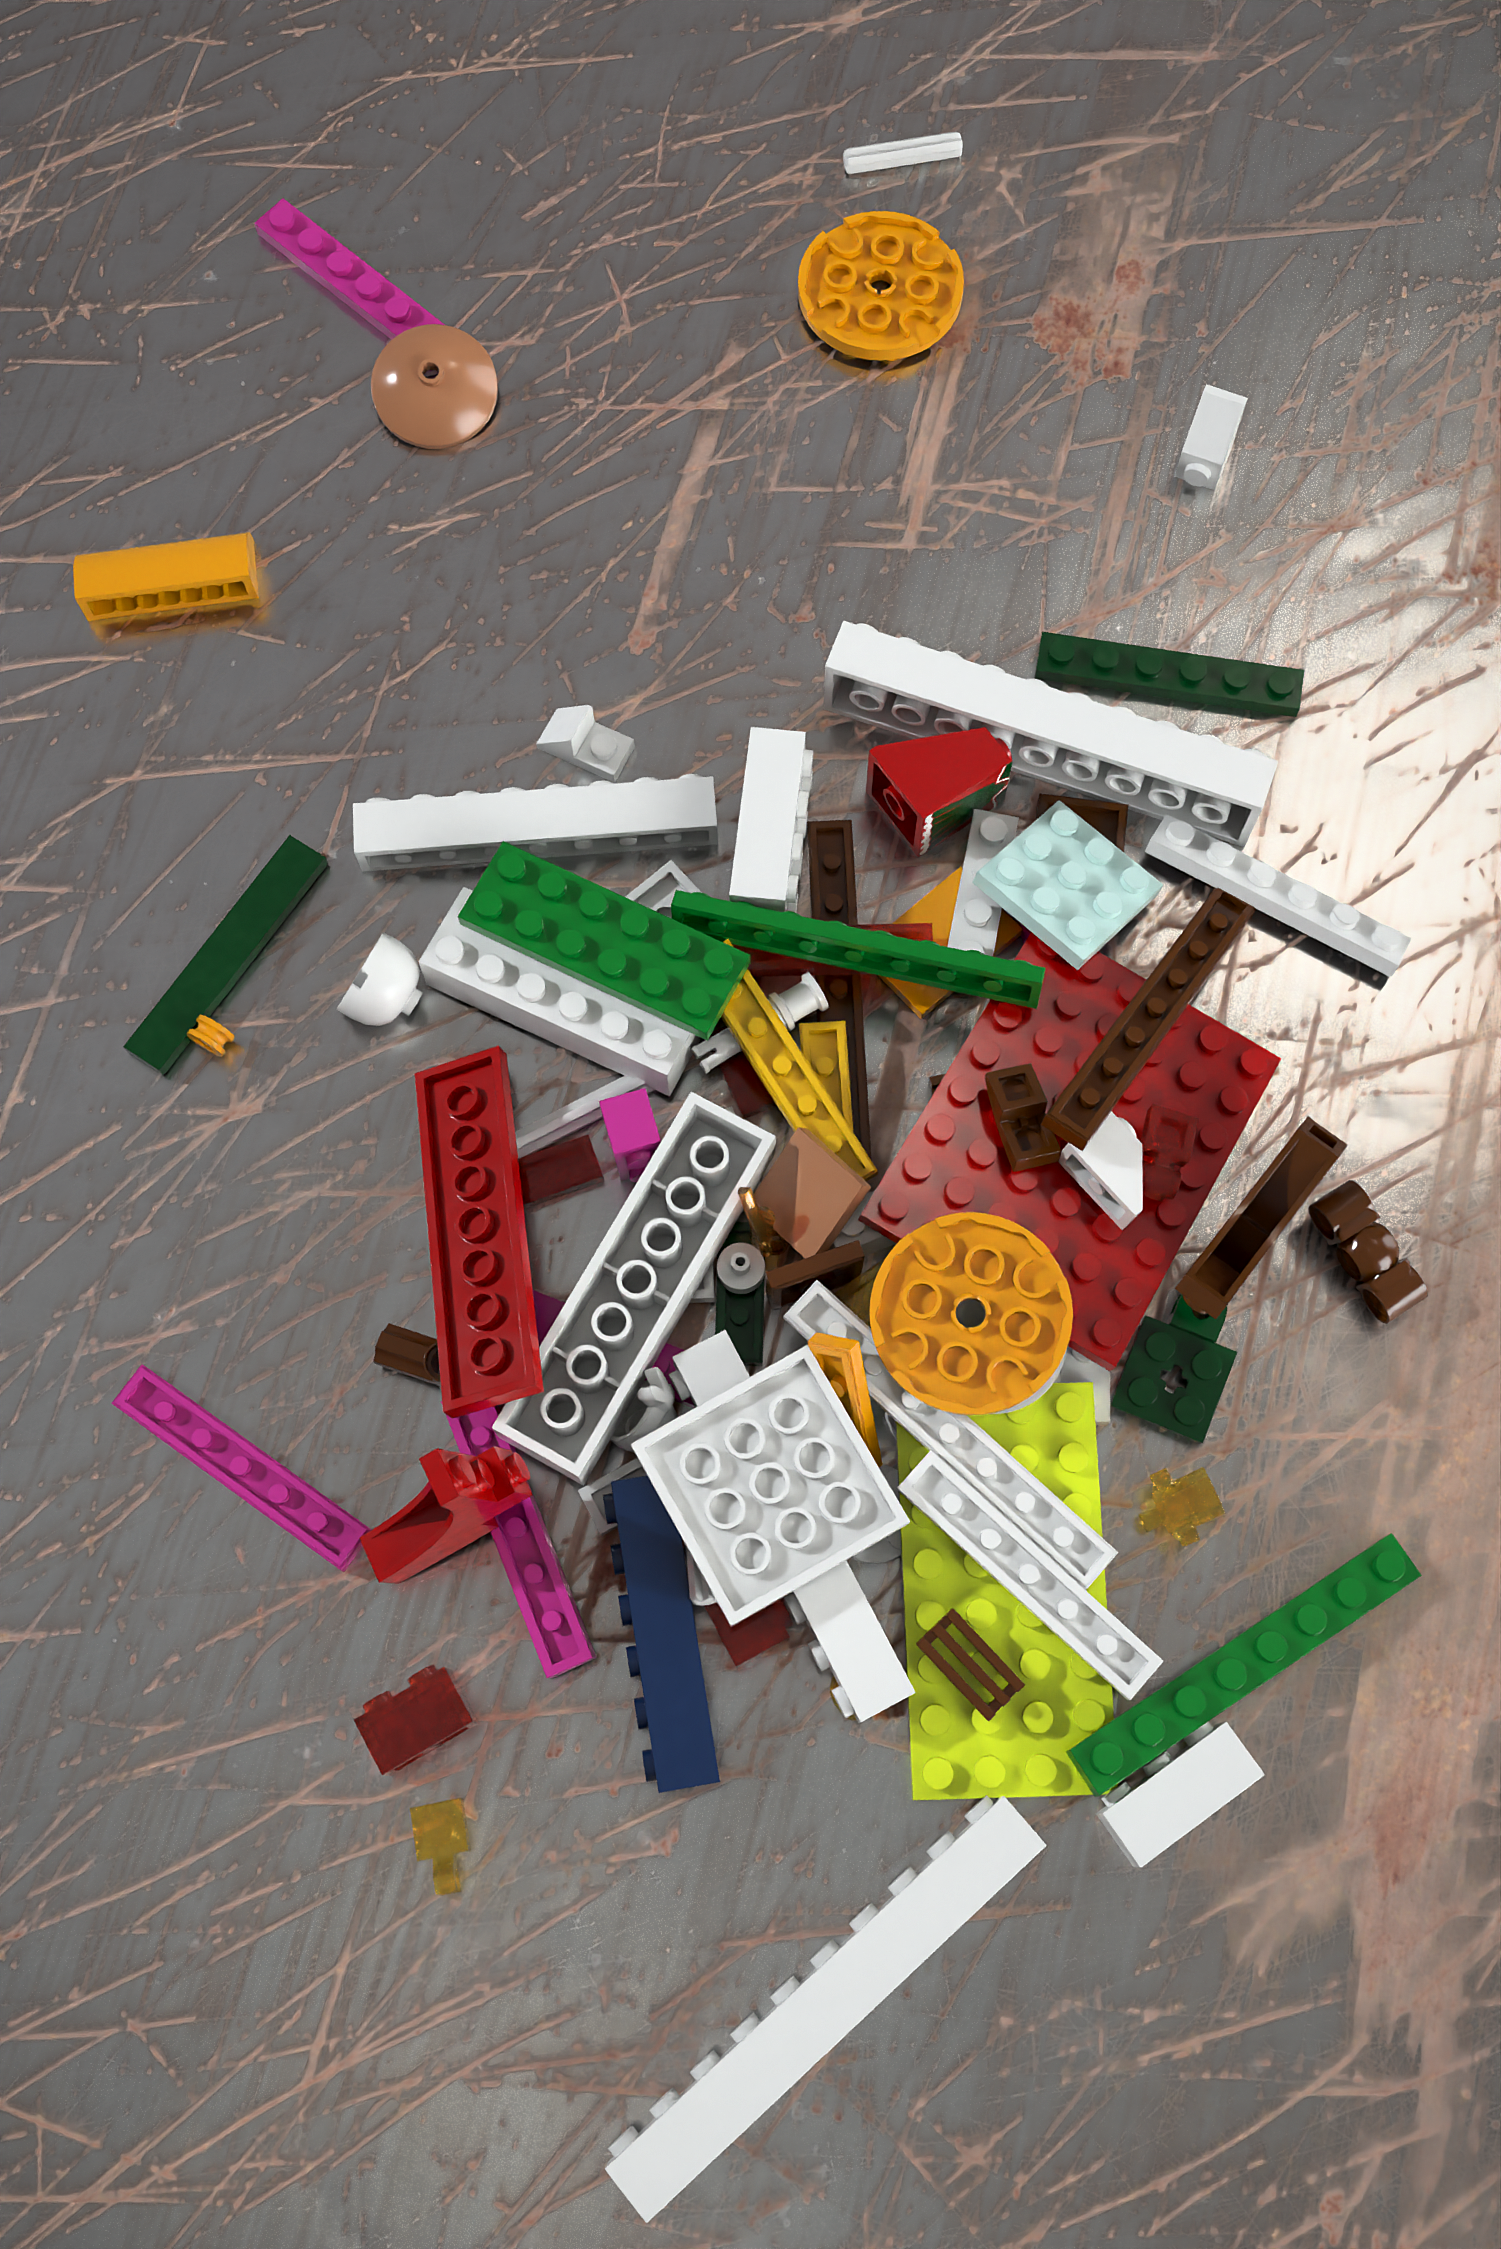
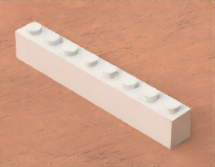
[353,774,718,872]
[669,1330,916,1723]

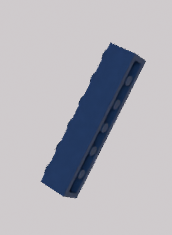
[603,1476,720,1793]

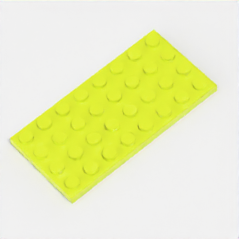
[895,1382,1118,1800]

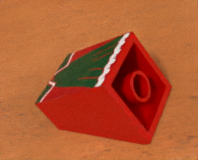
[866,727,1013,857]

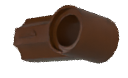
[373,1323,441,1389]

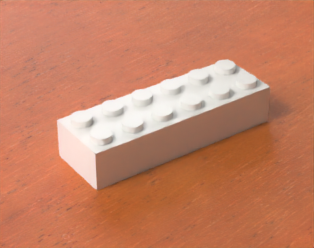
[418,887,701,1096]

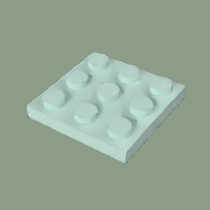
[972,800,1163,970]

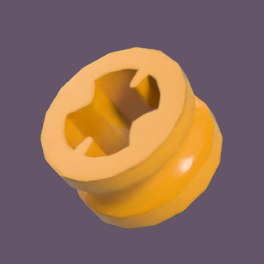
[187,1015,235,1057]

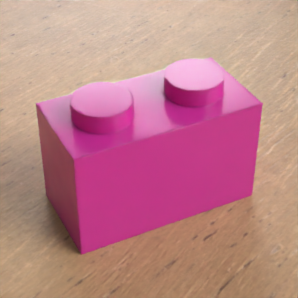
[599,1088,661,1182]

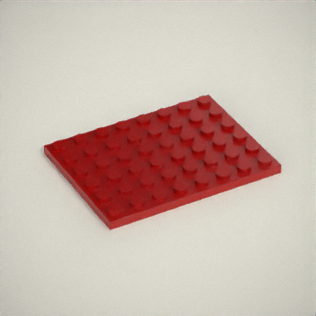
[858,932,1282,1372]

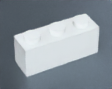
[1096,1721,1265,1868]

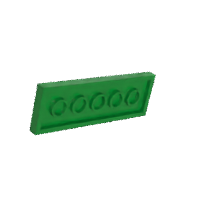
[457,841,751,1041]

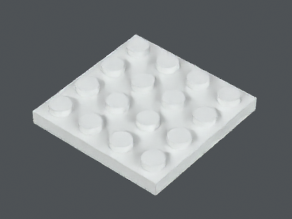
[631,1345,910,1627]

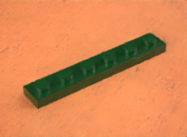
[1034,632,1304,717]

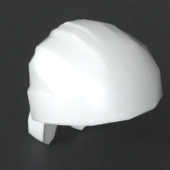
[610,1367,678,1452]

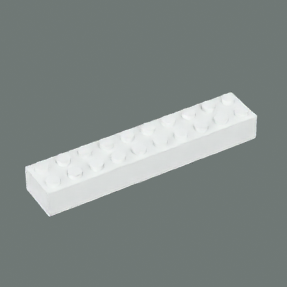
[823,621,1278,847]

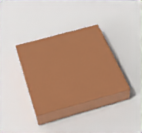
[747,1127,871,1258]

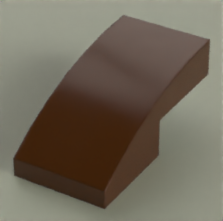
[985,1063,1062,1172]

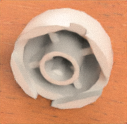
[336,932,423,1026]

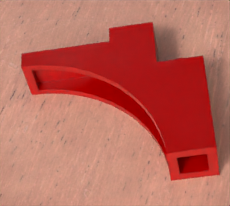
[359,1446,533,1584]

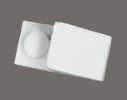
[536,705,635,783]

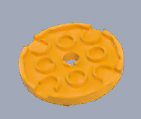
[798,211,964,361]
[869,1212,1073,1416]

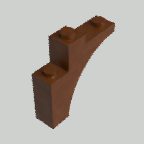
[1175,1117,1347,1319]

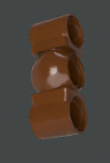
[1308,1180,1428,1324]

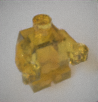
[1138,1467,1227,1547]

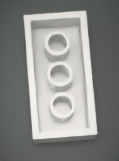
[729,727,813,913]

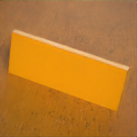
[73,532,259,621]

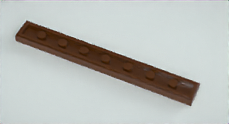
[807,820,872,1161]
[1041,888,1256,1151]

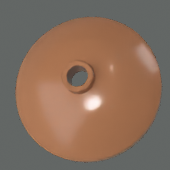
[371,324,498,449]

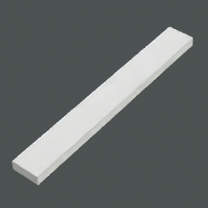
[783,1280,1118,1590]

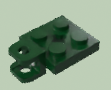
[1110,1294,1238,1444]

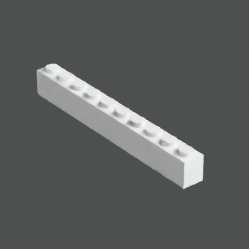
[605,1795,1047,2223]

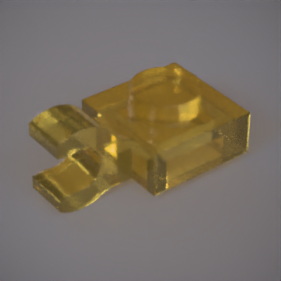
[410,1798,471,1896]

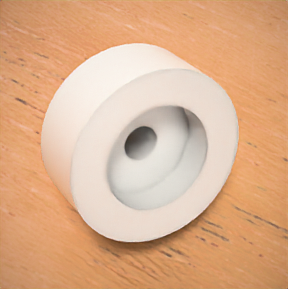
[717,1243,765,1294]

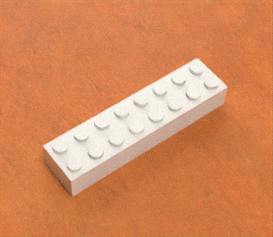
[491,1092,776,1486]

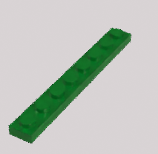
[671,890,1046,1009]
[1066,1533,1422,1797]

